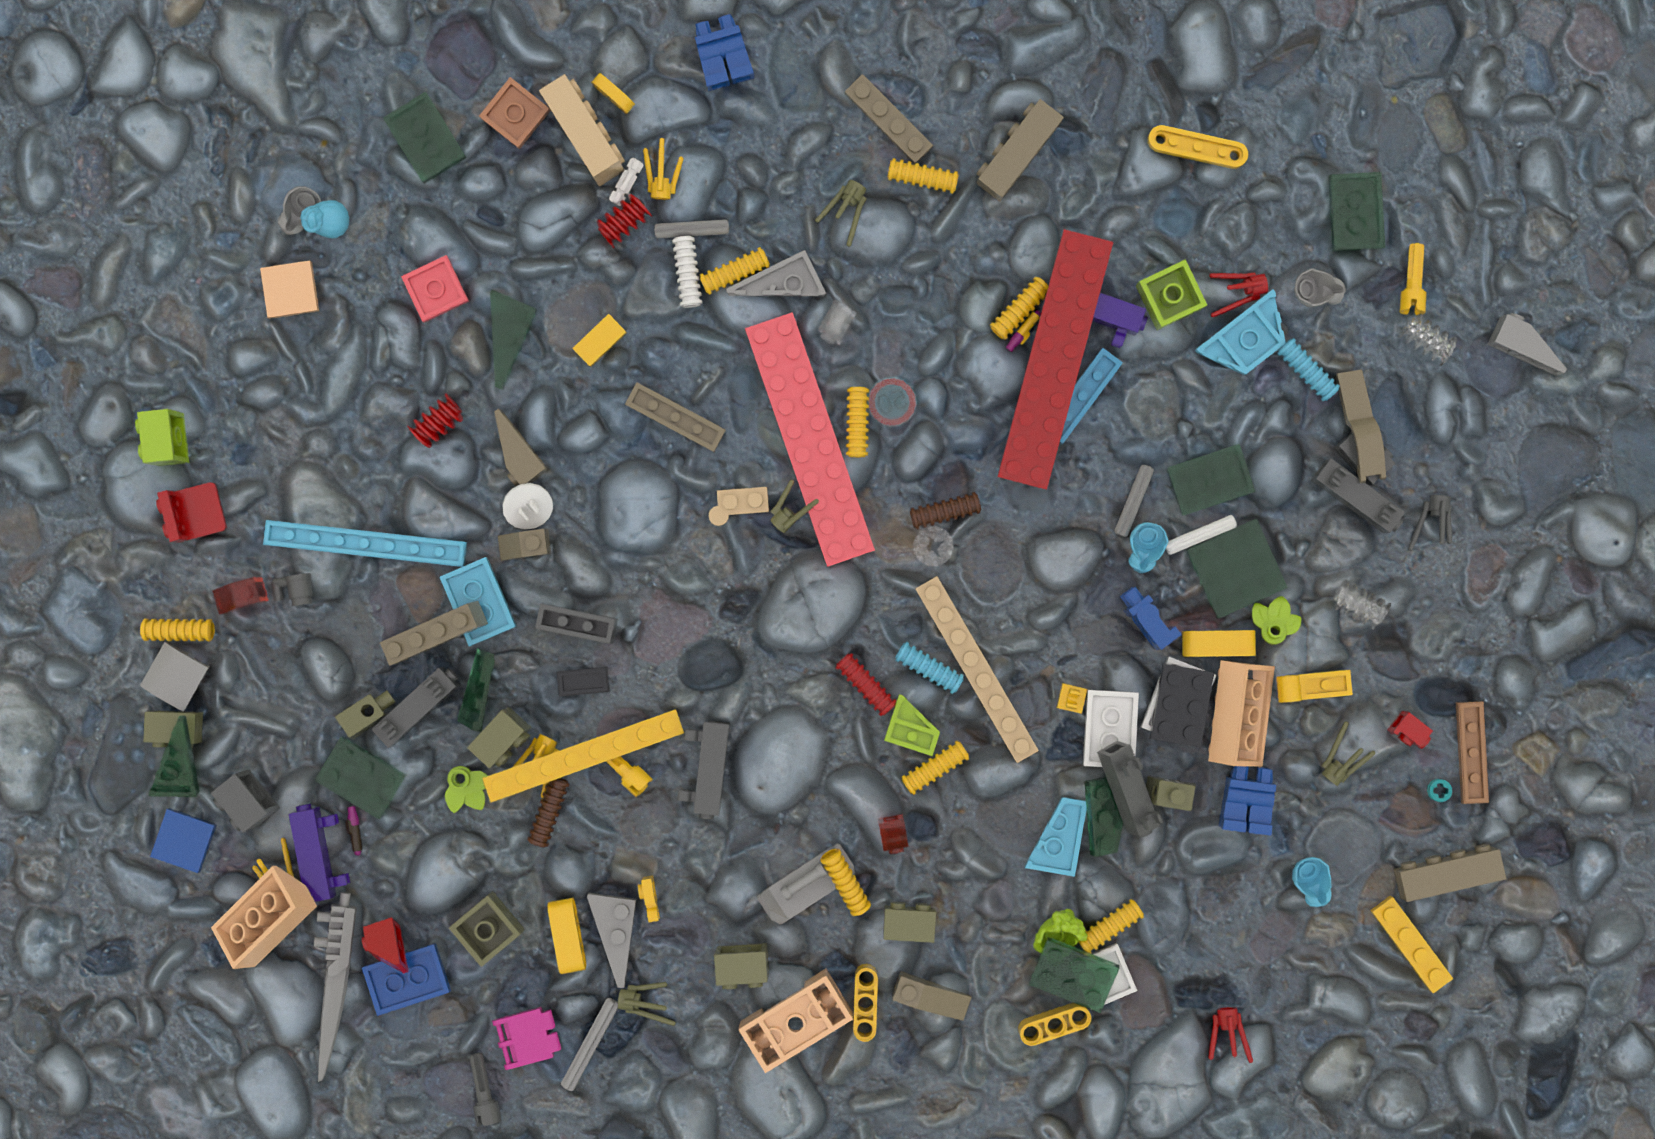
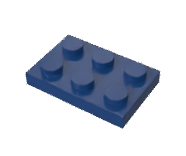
[362,943,451,1016]

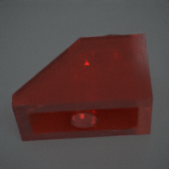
[213,577,269,615]
[878,814,909,854]

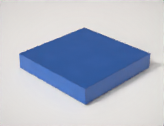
[150,808,217,873]

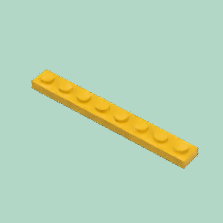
[482,709,684,803]

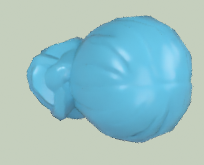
[300,200,349,238]
[1129,522,1169,573]
[1292,857,1332,907]

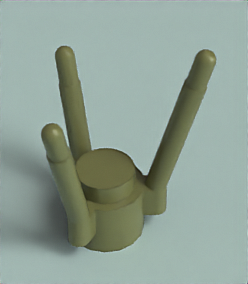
[815,180,867,247]
[770,480,819,533]
[1321,721,1375,787]
[618,982,676,1026]

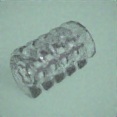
[1398,313,1457,366]
[1332,579,1391,630]

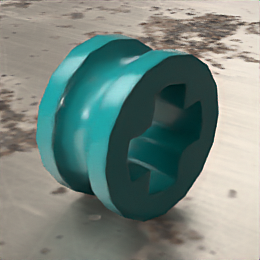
[1427,779,1452,802]

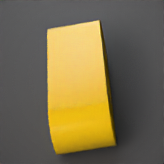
[1182,630,1256,657]
[547,898,586,974]
[853,963,878,1042]
[1018,1002,1091,1046]

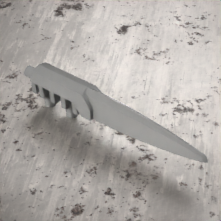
[313,892,357,1082]

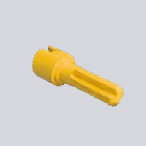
[1399,243,1427,315]
[606,756,653,797]

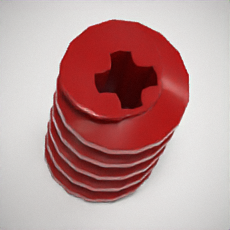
[597,194,652,249]
[407,393,463,448]

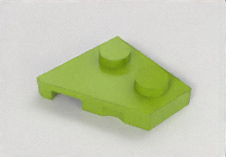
[884,694,940,756]

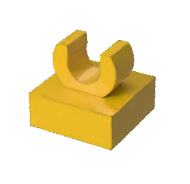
[1056,683,1087,714]

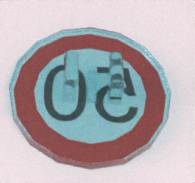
[867,377,917,427]

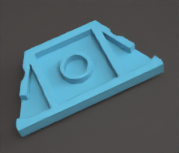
[1195,289,1286,375]

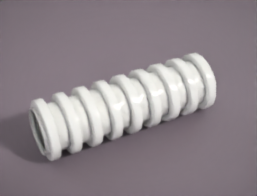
[672,236,703,308]

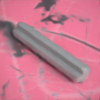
[654,219,729,238]
[1114,465,1154,537]

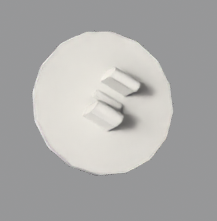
[502,483,553,530]

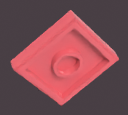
[401,255,469,323]

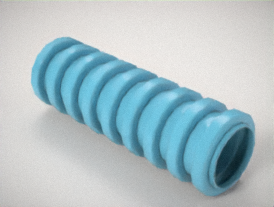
[1277,338,1340,401]
[895,642,964,694]

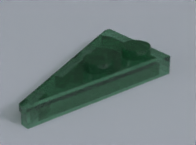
[490,290,537,390]
[149,716,200,797]

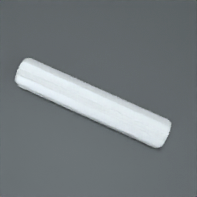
[1166,515,1237,555]

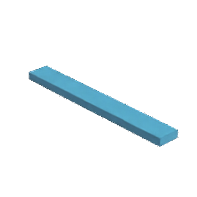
[263,520,467,567]

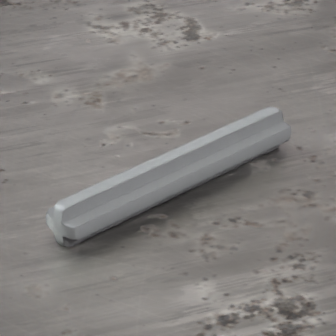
[561,998,618,1091]

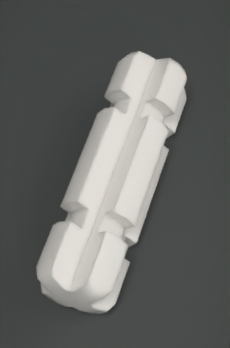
[609,158,643,206]

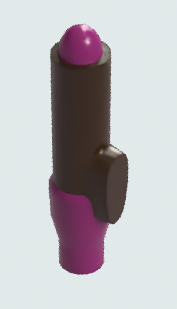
[345,806,363,856]

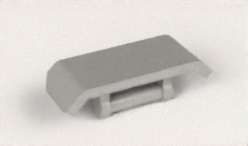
[757,843,855,925]

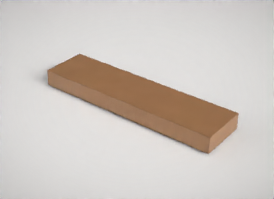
[1456,701,1489,804]

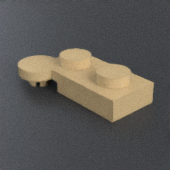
[709,487,769,526]

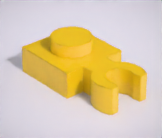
[638,875,660,922]

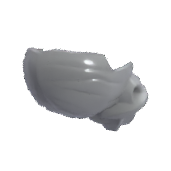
[278,186,322,235]
[1294,268,1346,307]

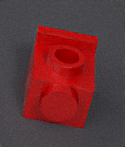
[1387,711,1433,749]

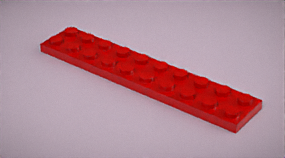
[997,229,1113,490]

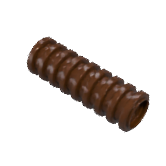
[910,492,981,530]
[527,778,570,848]

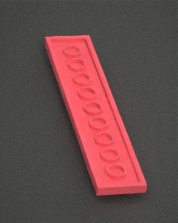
[745,312,875,567]

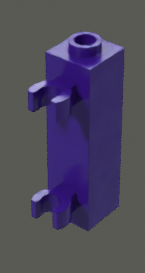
[1092,293,1148,348]
[288,804,351,902]

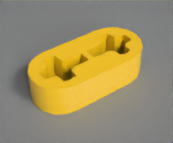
[591,73,635,114]

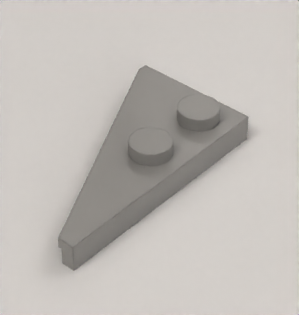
[726,250,826,296]
[587,893,637,988]

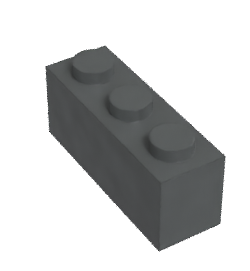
[535,603,618,644]

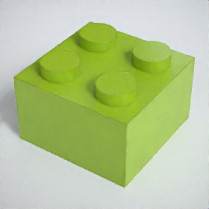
[1135,259,1207,331]
[135,409,189,466]

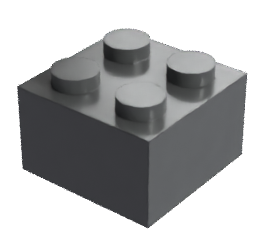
[211,769,280,833]

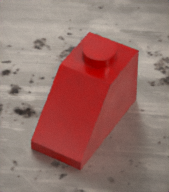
[362,917,409,973]

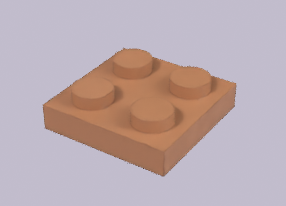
[479,77,551,150]

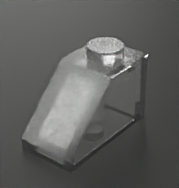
[819,299,857,345]

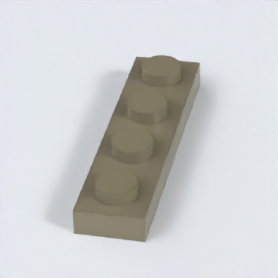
[845,74,933,165]
[625,382,726,452]

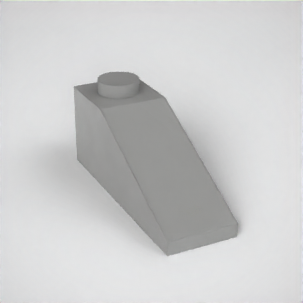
[1487,313,1567,376]

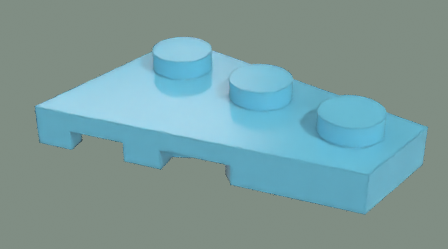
[1024,797,1088,877]

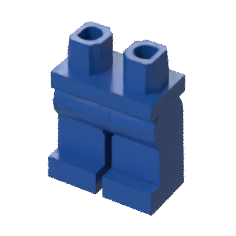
[695,14,755,92]
[1119,587,1182,650]
[1218,766,1276,836]

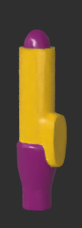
[1005,310,1040,352]

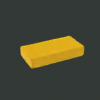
[573,314,627,367]

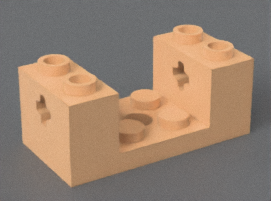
[738,969,853,1073]

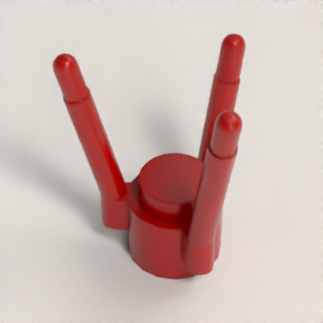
[1209,272,1268,317]
[1208,1007,1253,1063]

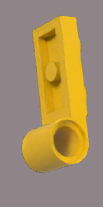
[1276,670,1353,703]

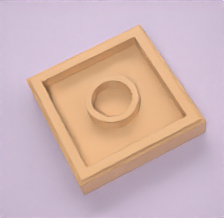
[260,260,319,319]

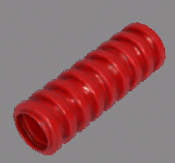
[835,653,897,716]

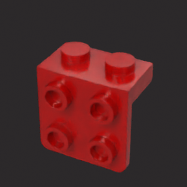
[156,482,227,543]

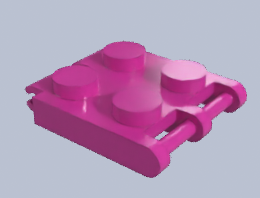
[492,1007,562,1070]

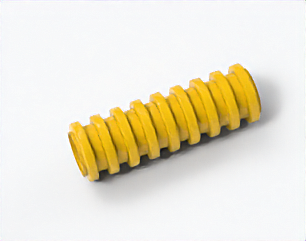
[887,158,959,194]
[700,247,770,295]
[990,276,1048,340]
[846,387,869,457]
[140,619,215,641]
[902,740,969,795]
[820,849,871,916]
[1078,899,1144,955]

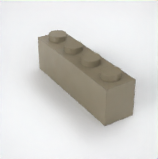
[976,99,1064,202]
[380,601,488,666]
[1393,844,1506,902]

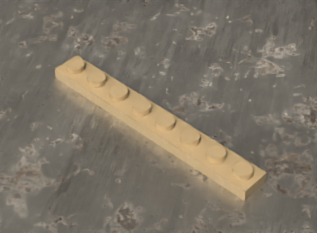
[915,576,1039,763]

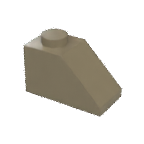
[498,529,551,561]

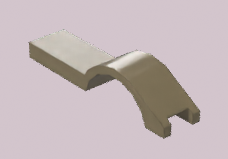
[1335,369,1386,483]

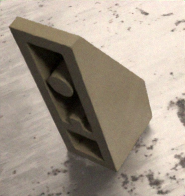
[494,409,549,486]
[892,971,972,1021]

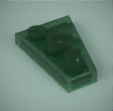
[457,648,495,732]
[1084,777,1123,857]

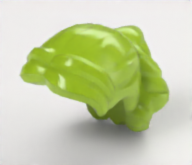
[1033,908,1088,959]

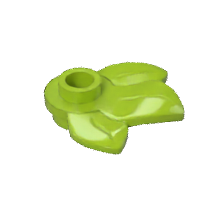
[1252,596,1301,645]
[445,766,488,813]

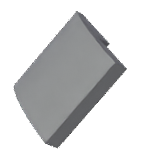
[140,641,210,712]

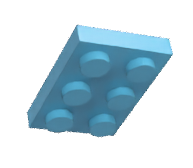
[440,557,517,646]

